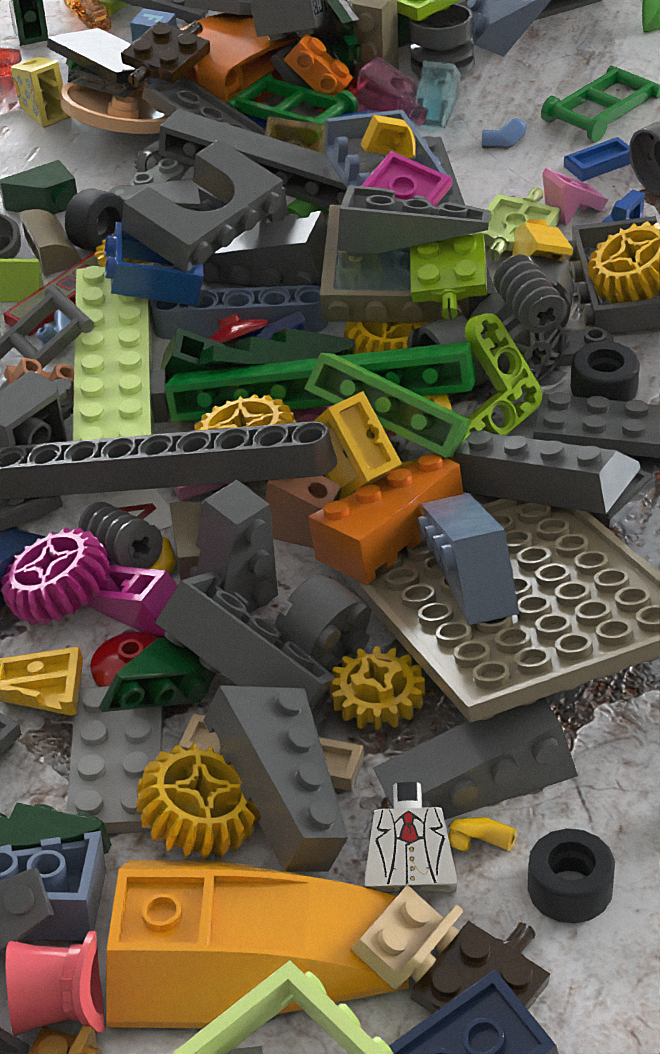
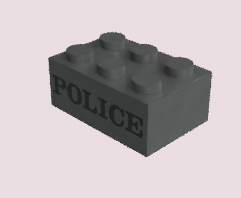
[250,0,336,41]

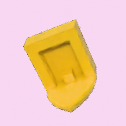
[360,115,416,159]

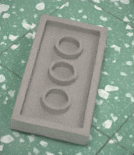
[66,686,164,834]

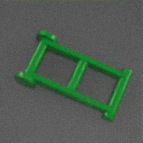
[541,65,660,142]
[226,74,358,143]

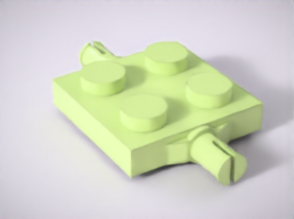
[475,187,561,262]

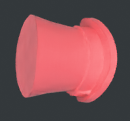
[5,931,105,1036]

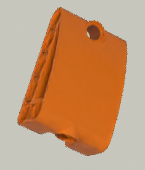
[163,13,302,115]

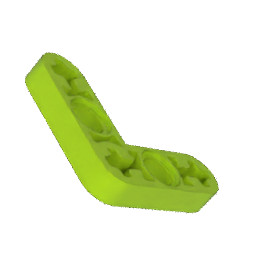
[463,313,542,442]

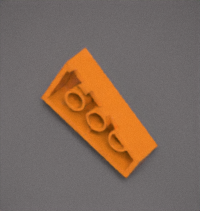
[308,453,463,585]

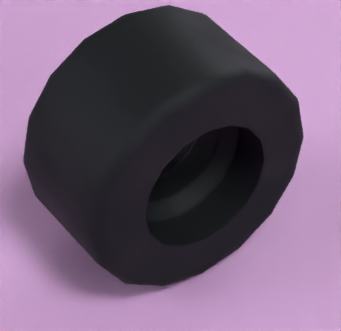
[65,189,124,252]
[570,341,640,402]
[527,828,615,923]

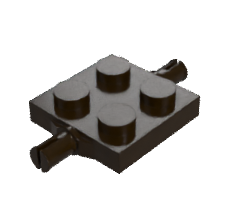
[121,21,211,87]
[410,920,551,1014]

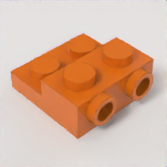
[283,33,353,96]

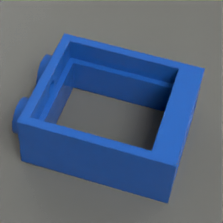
[104,222,204,306]

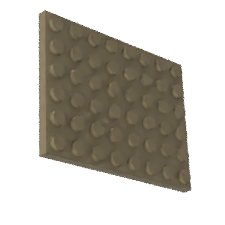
[337,498,660,723]

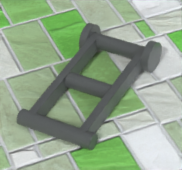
[0,285,94,390]

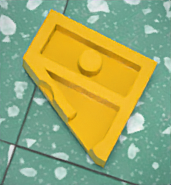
[0,646,83,716]

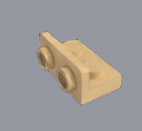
[351,885,464,991]

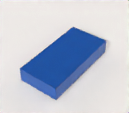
[564,137,631,182]

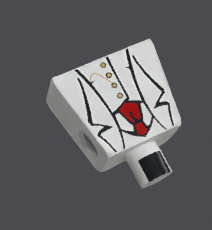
[365,782,457,893]

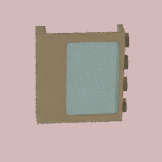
[320,205,473,323]

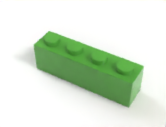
[304,353,472,458]

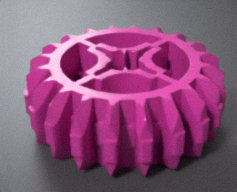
[0,528,112,625]

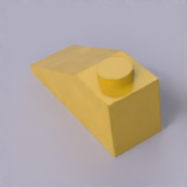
[512,219,573,262]

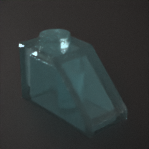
[414,61,461,128]

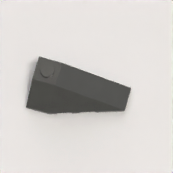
[337,185,491,257]

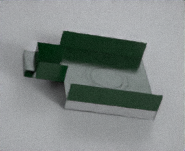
[327,0,362,66]

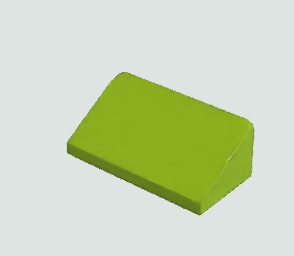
[0,259,44,302]

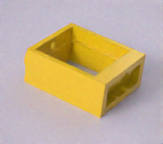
[314,391,402,500]

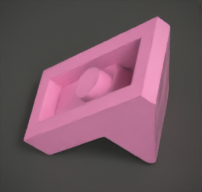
[542,168,608,226]

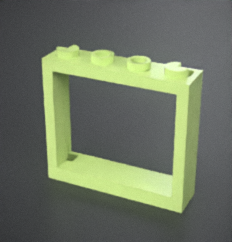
[171,960,394,1054]

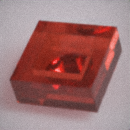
[0,48,22,76]

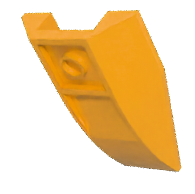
[106,860,410,1029]

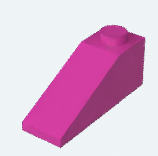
[88,565,178,636]

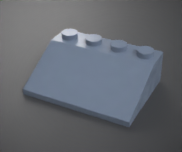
[467,0,551,57]

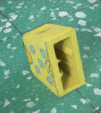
[11,57,70,128]

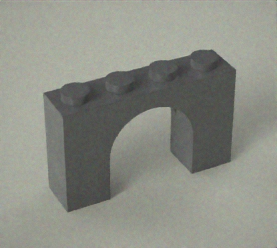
[121,139,283,273]

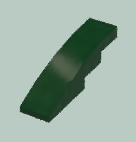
[200,328,355,368]

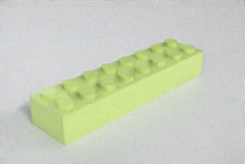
[73,263,155,441]

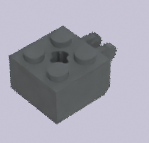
[0,370,74,447]

